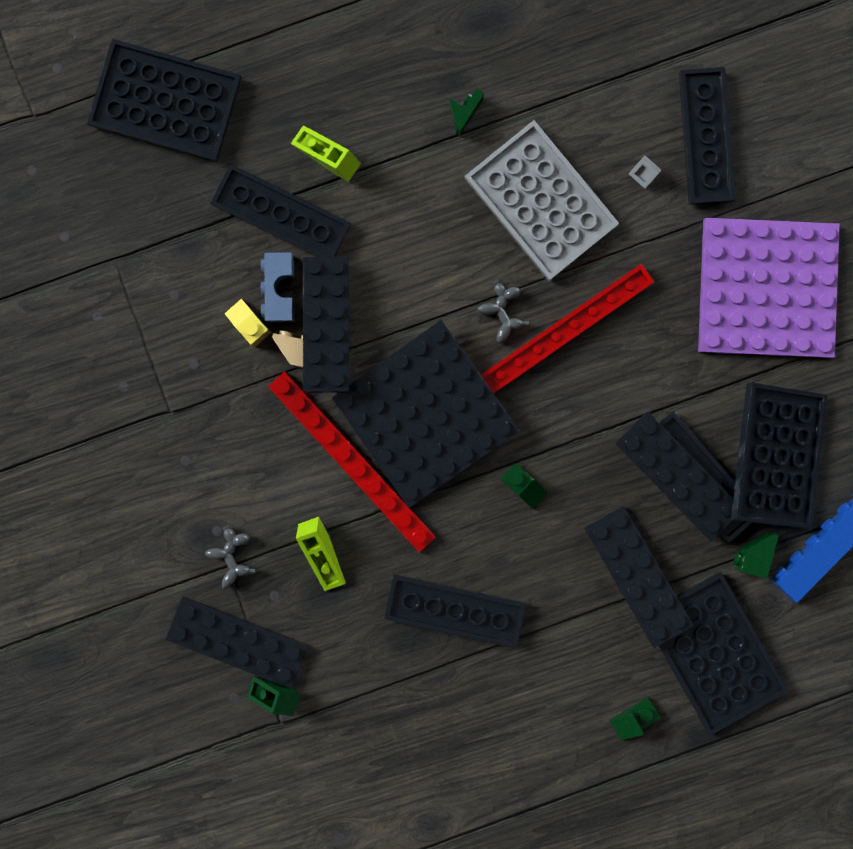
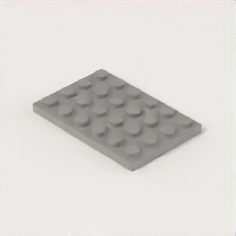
[464,120,619,281]

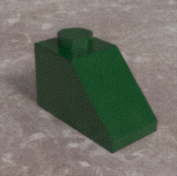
[734,532,779,579]
[247,676,300,716]

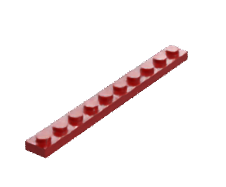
[481,264,654,393]
[268,372,436,552]

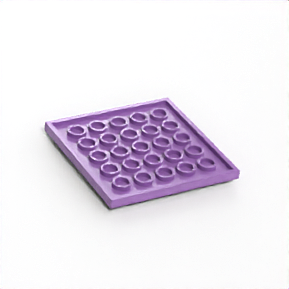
[698,218,840,358]

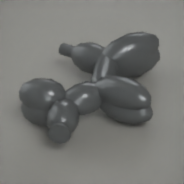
[478,280,529,343]
[205,525,256,589]

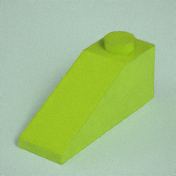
[291,125,361,182]
[296,517,345,591]

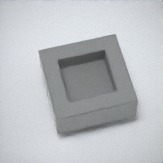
[629,156,661,188]

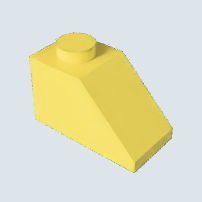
[225,299,271,347]

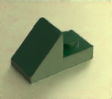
[449,88,484,137]
[500,463,548,509]
[609,697,661,740]

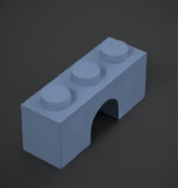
[261,253,295,323]

